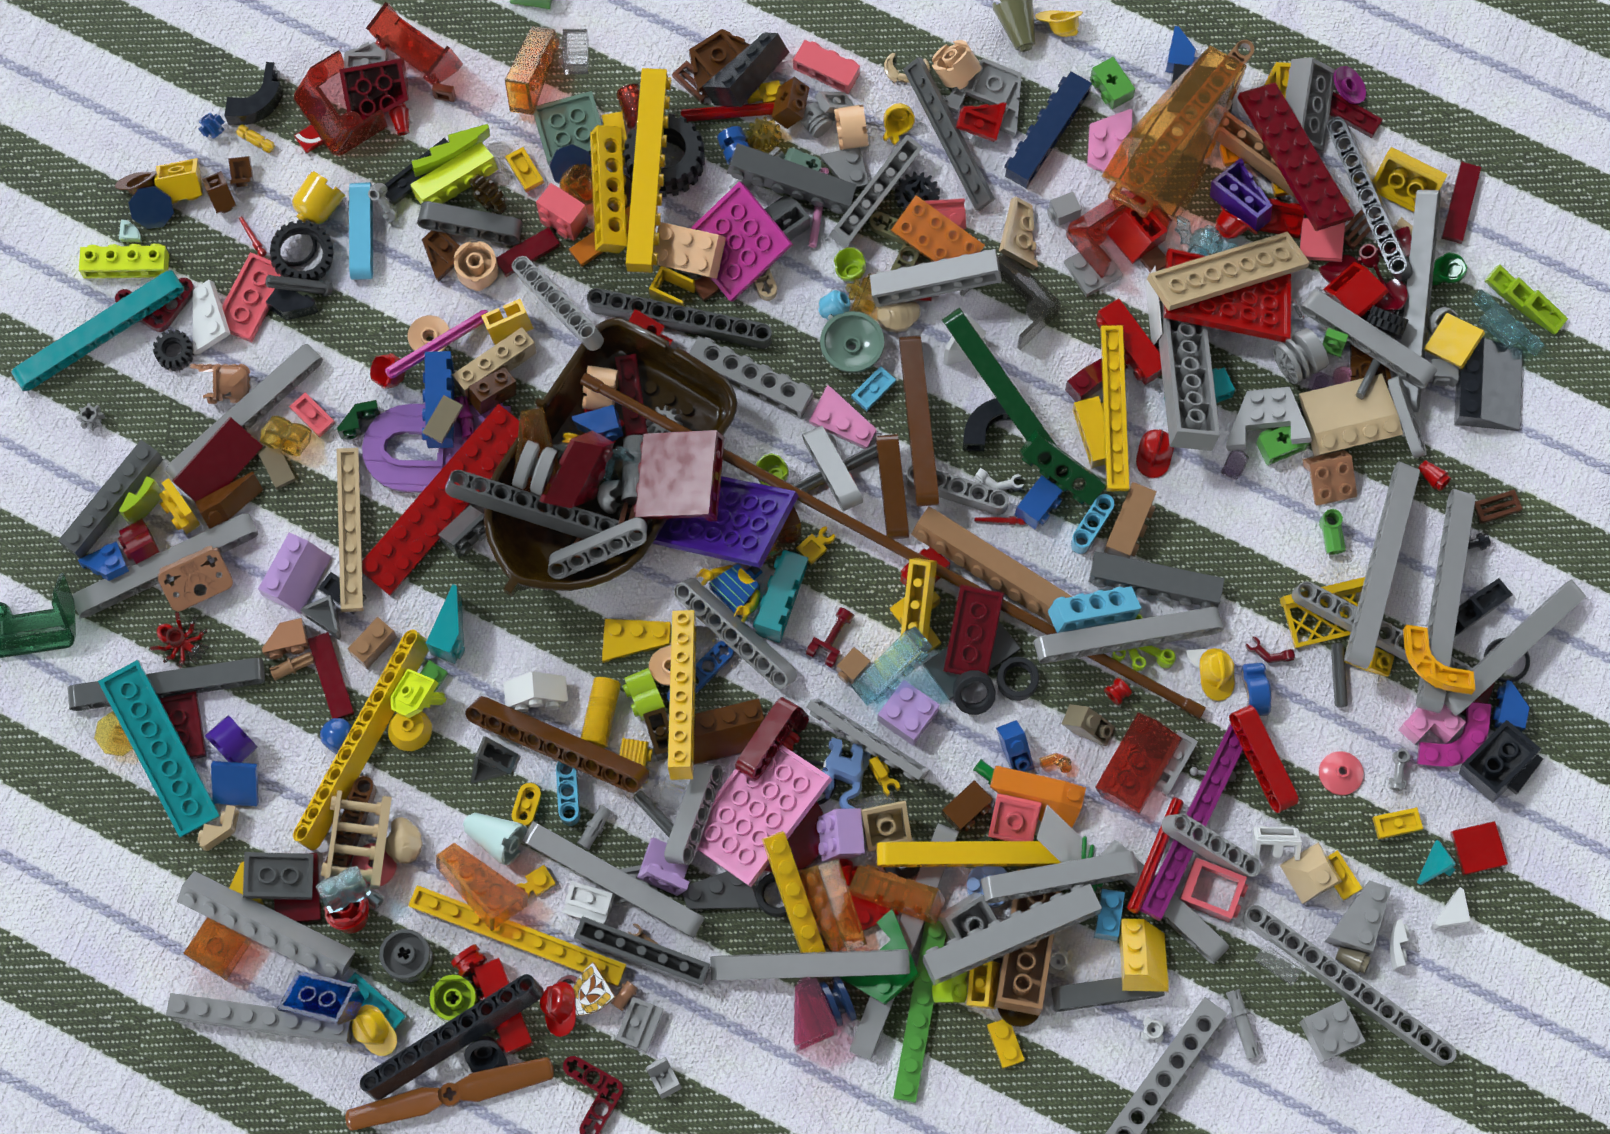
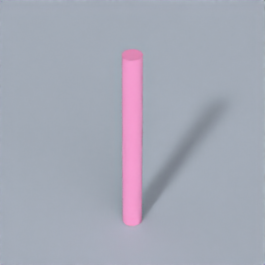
[808,168,829,248]

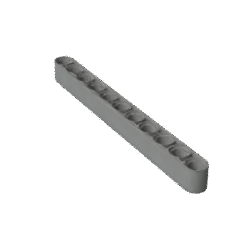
[1398,190,1441,412]
[1344,461,1420,669]
[1416,489,1475,713]
[849,823,959,1060]
[1243,905,1456,1066]

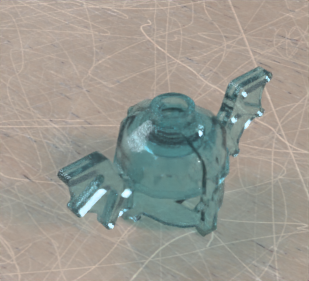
[1174,215,1238,256]

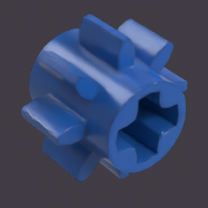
[198,112,225,139]

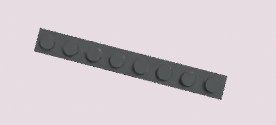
[903,57,995,211]

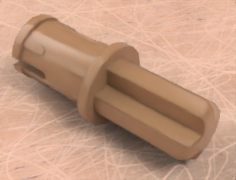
[270,652,314,681]

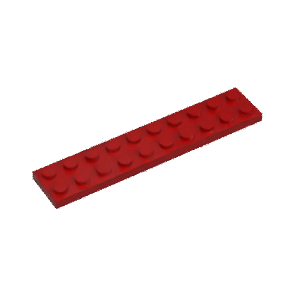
[362,404,525,596]

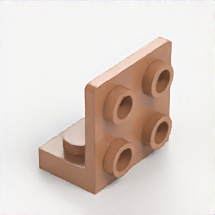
[1303,450,1357,505]

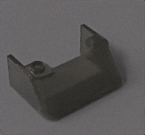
[960,254,1061,350]

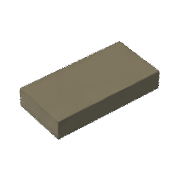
[422,395,463,444]
[258,442,296,490]

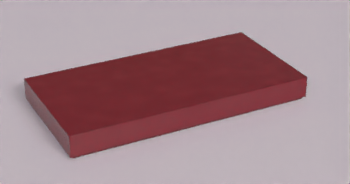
[172,417,263,502]
[943,584,1004,675]

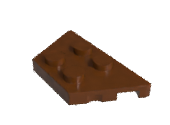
[689,29,750,93]

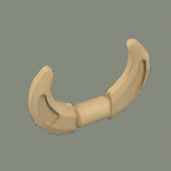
[884,53,930,85]

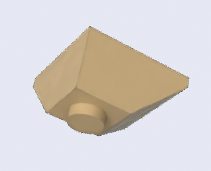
[1280,842,1342,904]

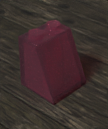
[794,977,838,1052]

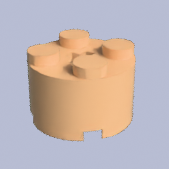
[932,40,982,89]
[834,105,869,150]
[454,241,499,291]
[582,366,619,410]

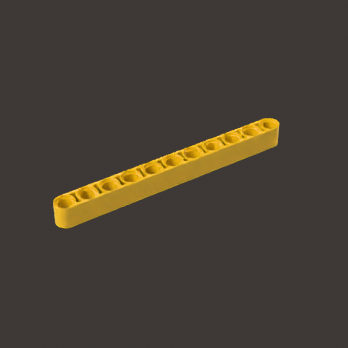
[293,629,429,851]

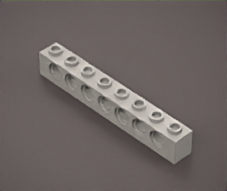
[1105,997,1227,1134]

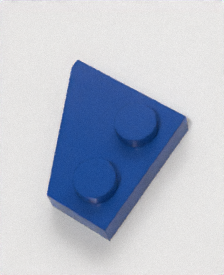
[78,541,129,581]

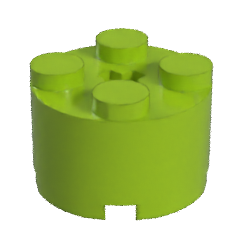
[430,975,479,1023]

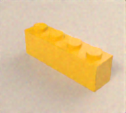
[899,558,937,650]

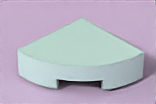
[119,220,142,242]

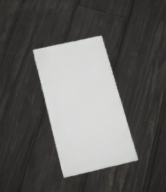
[1145,267,1163,345]
[1037,805,1090,863]

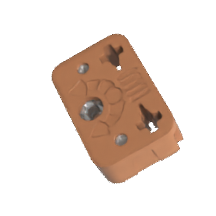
[157,545,233,611]

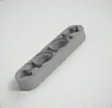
[1388,376,1426,458]

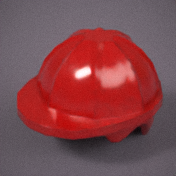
[370,353,406,389]

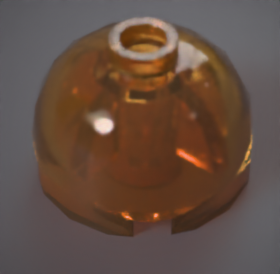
[559,164,593,206]

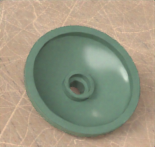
[820,311,884,373]

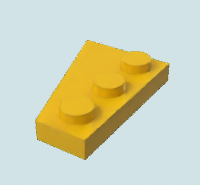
[602,619,671,663]

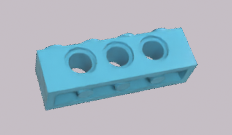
[1048,586,1142,633]

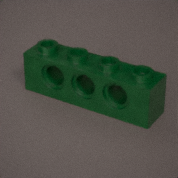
[1020,430,1107,506]

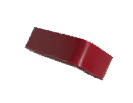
[735,697,809,780]

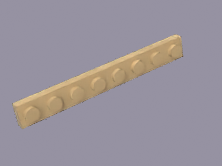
[337,448,363,612]

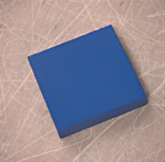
[211,761,259,807]

